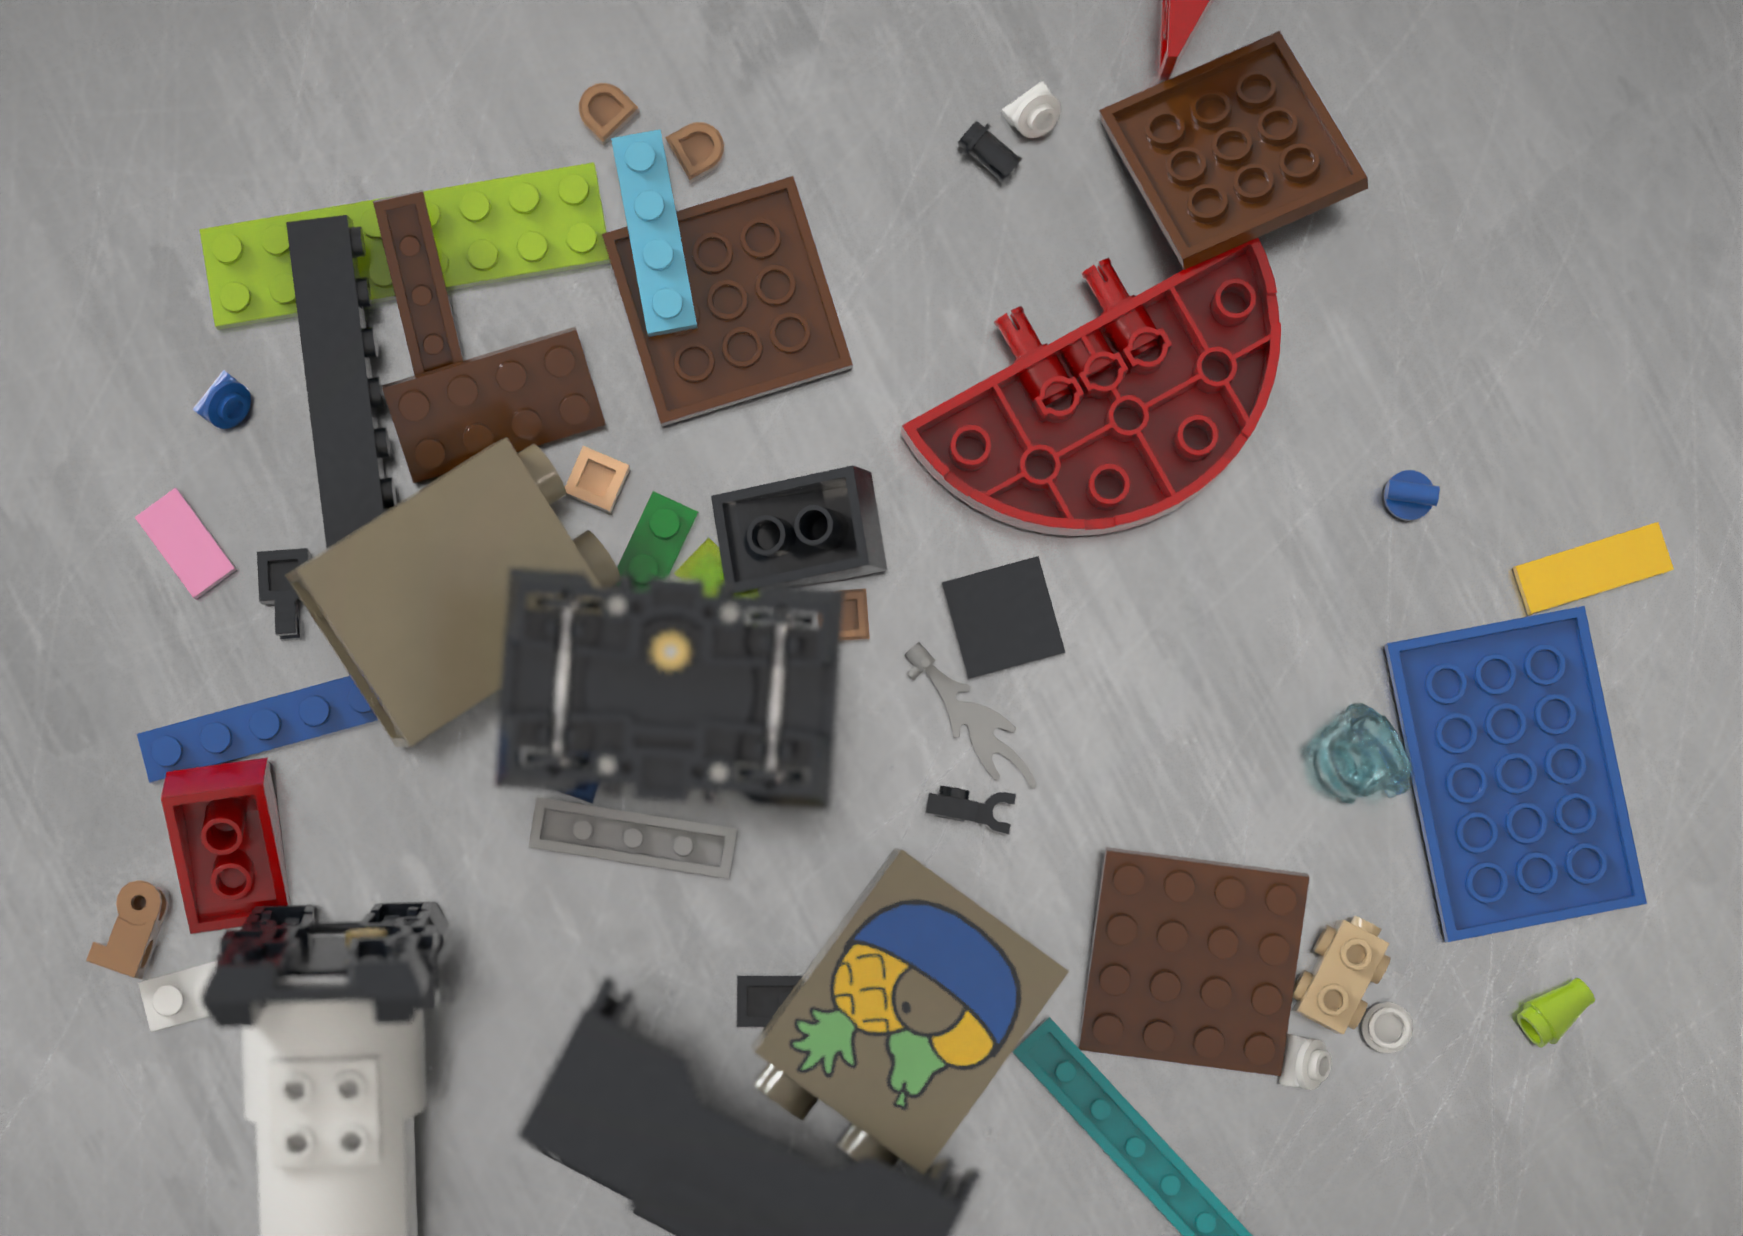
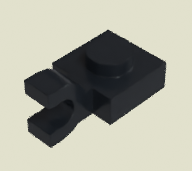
[257,548,311,641]
[924,786,1016,835]

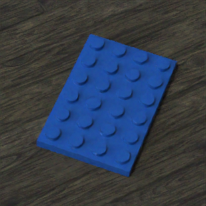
[1384,606,1647,942]

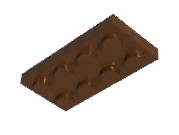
[382,327,606,483]

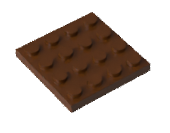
[1099,31,1368,270]
[602,176,853,426]
[1078,847,1310,1076]

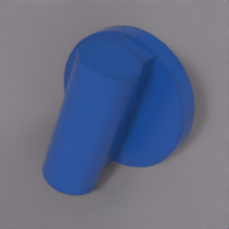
[192,370,251,429]
[1384,470,1440,521]

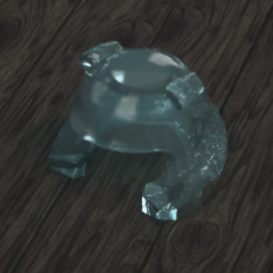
[1306,702,1412,804]

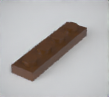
[373,190,464,375]

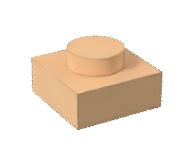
[565,446,630,514]

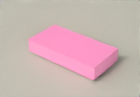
[135,488,237,599]

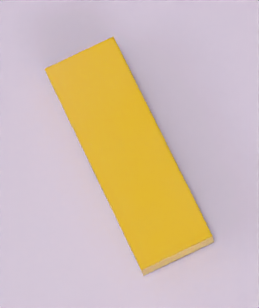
[1512,522,1674,615]

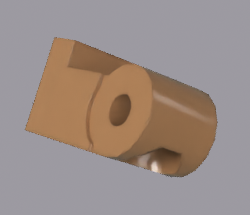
[86,880,168,979]

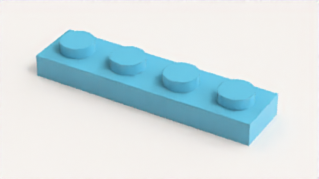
[611,129,698,337]

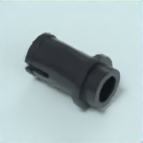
[957,120,1023,183]

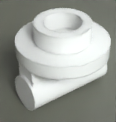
[1001,81,1061,138]
[1279,1034,1331,1090]

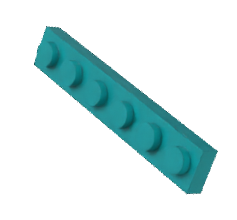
[1012,1017,1253,1236]

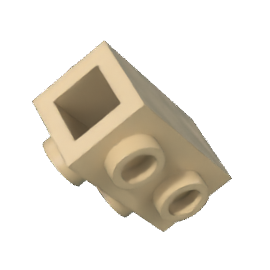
[1292,916,1391,1035]

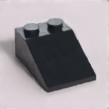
[711,465,887,595]

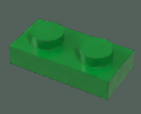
[615,491,699,590]

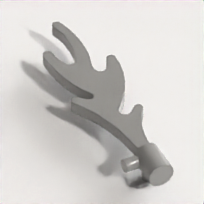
[904,642,1037,789]

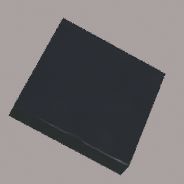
[941,556,1066,680]

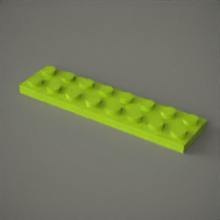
[199,162,611,330]

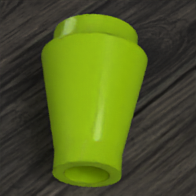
[1517,978,1595,1048]

